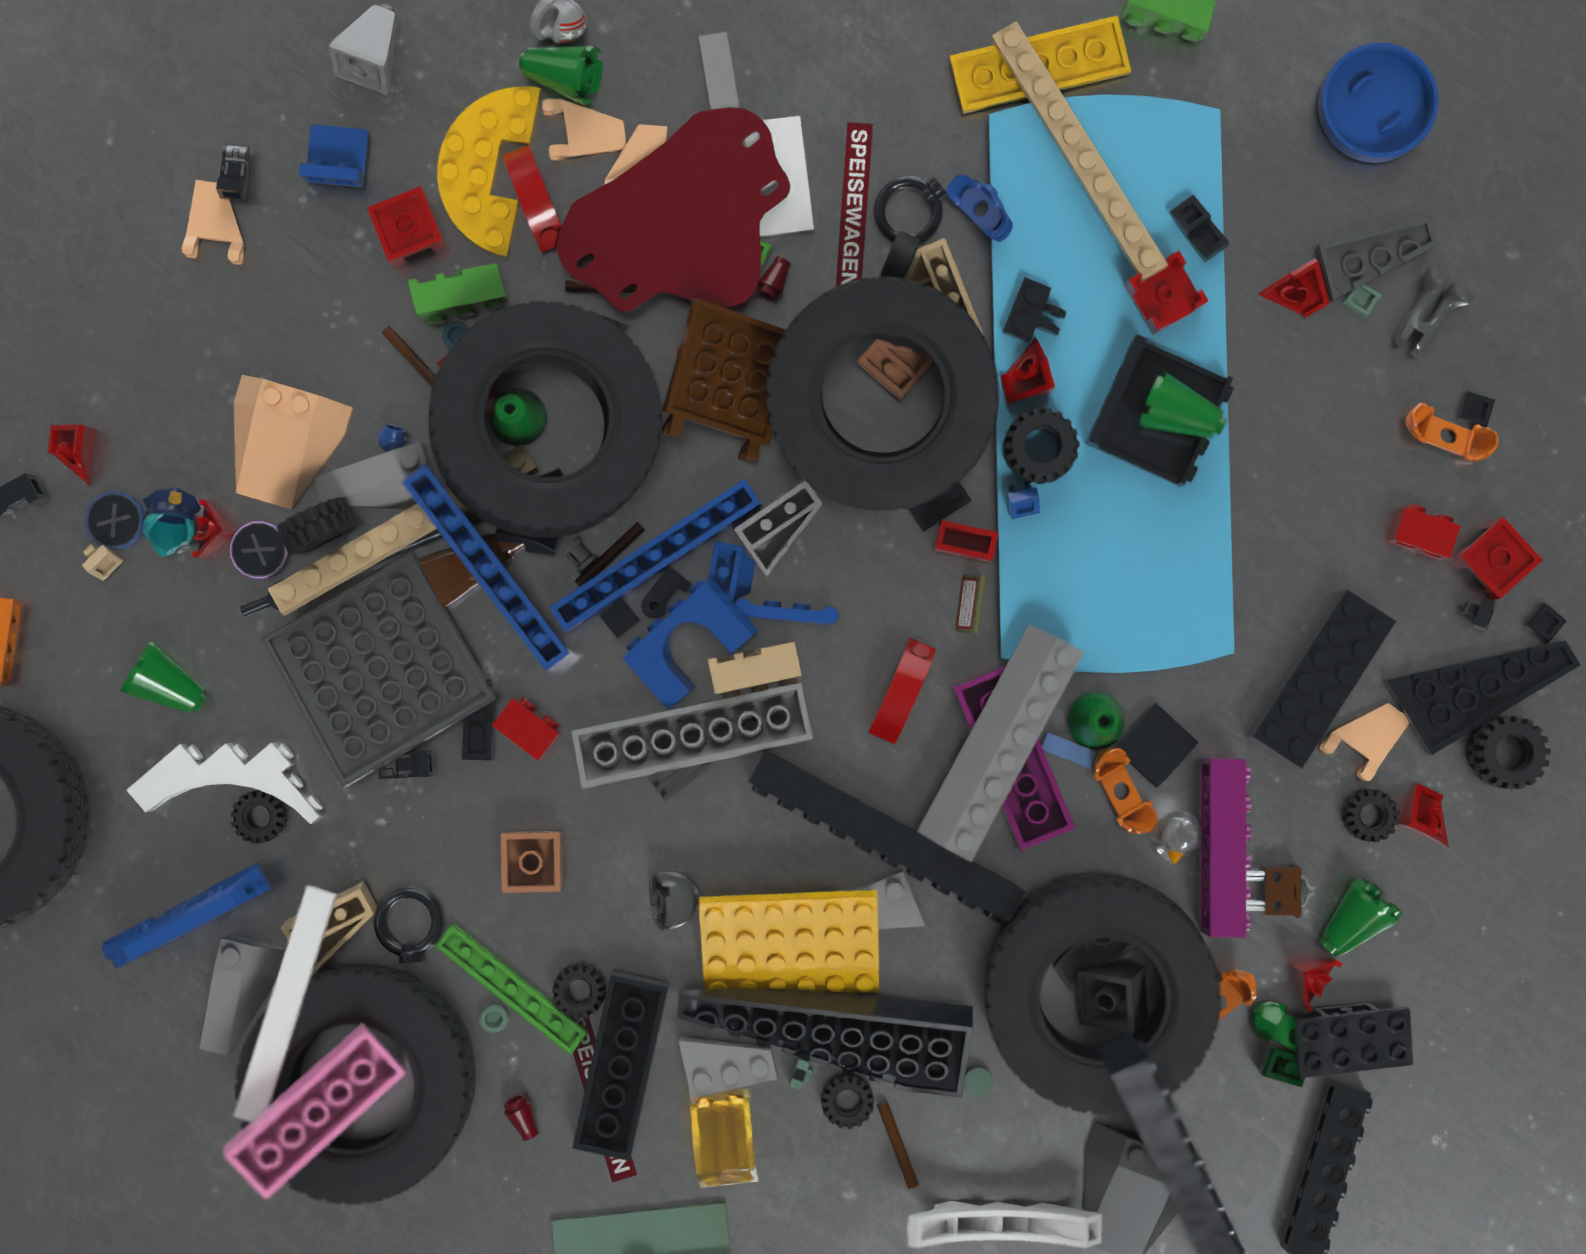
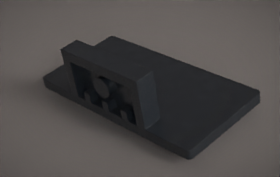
[1295,1002,1413,1078]

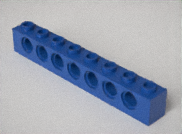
[402,464,569,671]
[549,479,761,633]

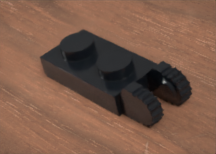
[462,679,494,760]

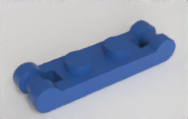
[735,598,839,625]

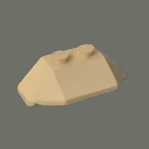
[905,238,984,335]

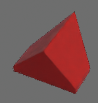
[1257,258,1330,318]
[1000,338,1055,404]
[48,424,96,486]
[191,499,236,559]
[1399,783,1449,848]
[1291,957,1343,1013]

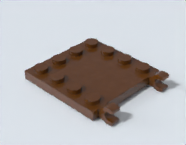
[662,298,786,462]

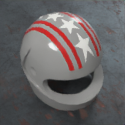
[529,0,586,45]

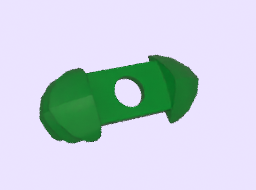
[1251,1001,1296,1052]

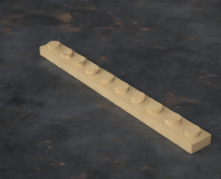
[991,21,1168,282]
[268,444,538,616]

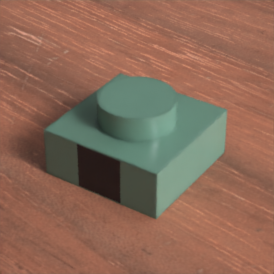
[789,1057,813,1091]

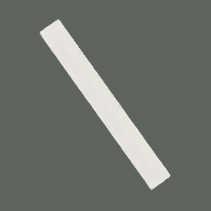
[233,885,337,1122]

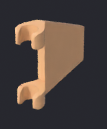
[542,99,626,161]
[604,124,668,185]
[182,180,244,265]
[1319,703,1409,782]

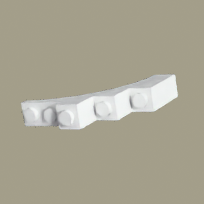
[126,742,325,824]
[907,1201,1102,1248]

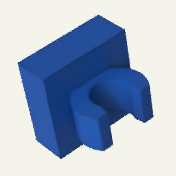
[1008,482,1040,519]

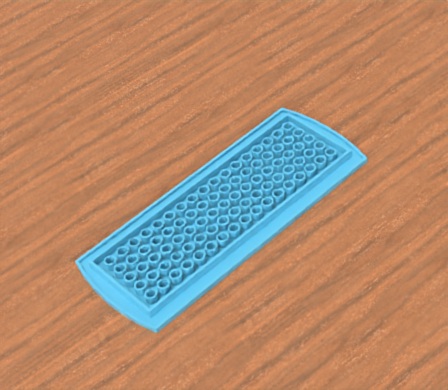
[988,95,1234,673]

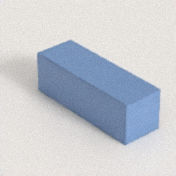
[1041,732,1098,769]

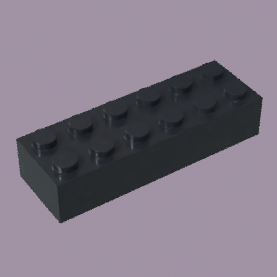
[1246,589,1396,769]
[572,970,670,1161]

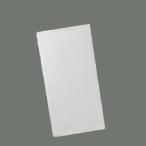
[745,116,814,238]

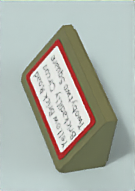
[955,575,986,634]

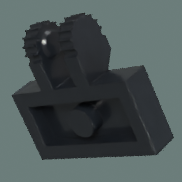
[1002,277,1067,343]

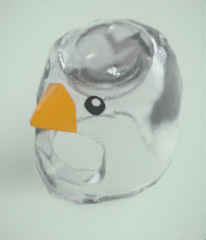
[1150,809,1203,864]

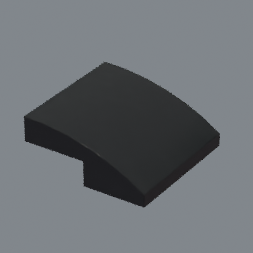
[1115,703,1199,788]

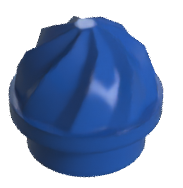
[378,424,407,452]

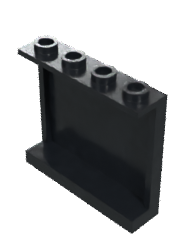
[1085,334,1234,487]

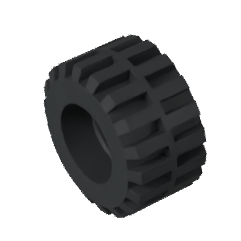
[1003,408,1080,484]
[1467,716,1551,789]

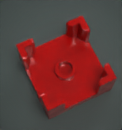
[367,186,447,267]
[1124,250,1209,335]
[1451,517,1543,600]

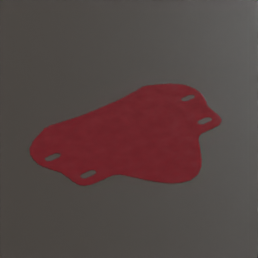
[557,107,791,312]

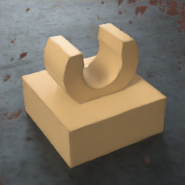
[82,543,124,581]

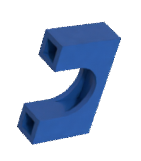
[622,579,759,711]

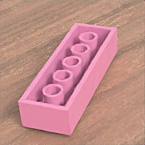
[223,1023,406,1200]

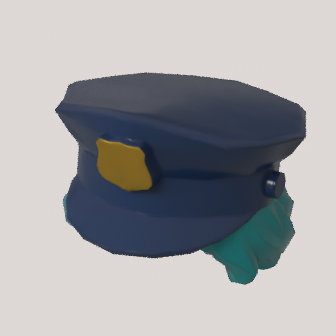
[142,488,201,557]

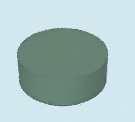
[479,1003,510,1034]
[964,1066,993,1097]

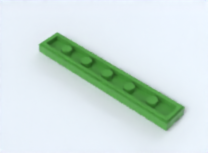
[434,923,589,1055]

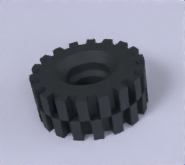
[276,497,356,555]

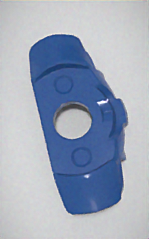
[946,174,1013,242]

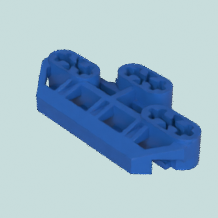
[101,863,272,969]

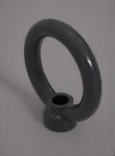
[874,176,947,243]
[374,887,443,964]

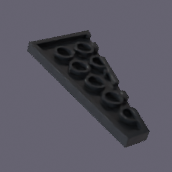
[1384,640,1580,755]

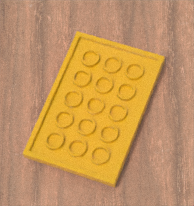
[699,890,879,993]

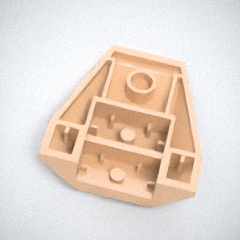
[234,375,353,510]

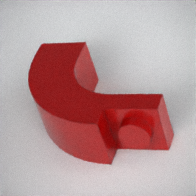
[502,145,561,253]
[868,638,936,744]

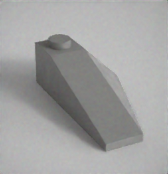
[314,442,434,509]
[199,935,286,1056]

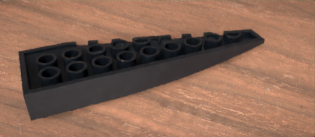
[677,989,973,1098]

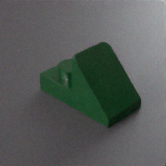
[1258,1043,1305,1087]

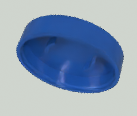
[1318,43,1439,163]

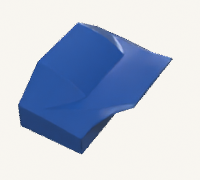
[708,541,756,602]

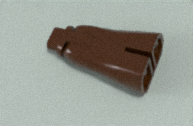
[418,533,525,608]

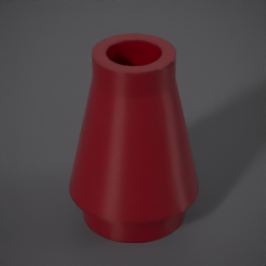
[756,256,791,302]
[503,1094,539,1141]

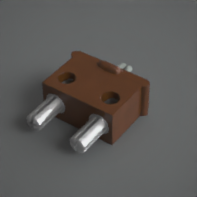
[1246,864,1315,918]

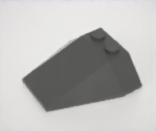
[1084,1121,1206,1254]

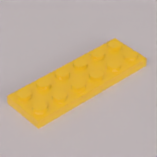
[949,15,1131,114]

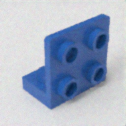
[299,124,369,188]

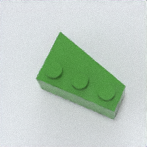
[1120,0,1216,41]
[408,263,509,326]

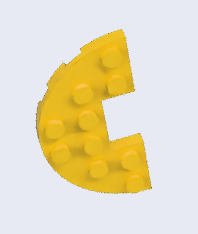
[437,86,542,258]

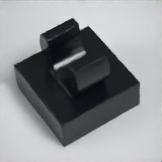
[1462,597,1496,632]

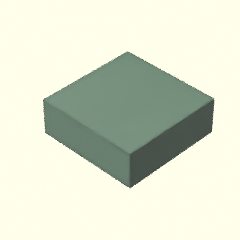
[1341,283,1383,320]

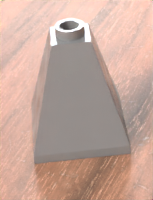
[329,4,397,96]

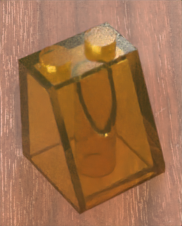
[690,1095,759,1188]

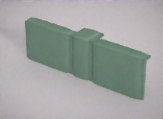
[551,1202,731,1254]

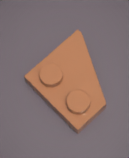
[857,339,935,400]

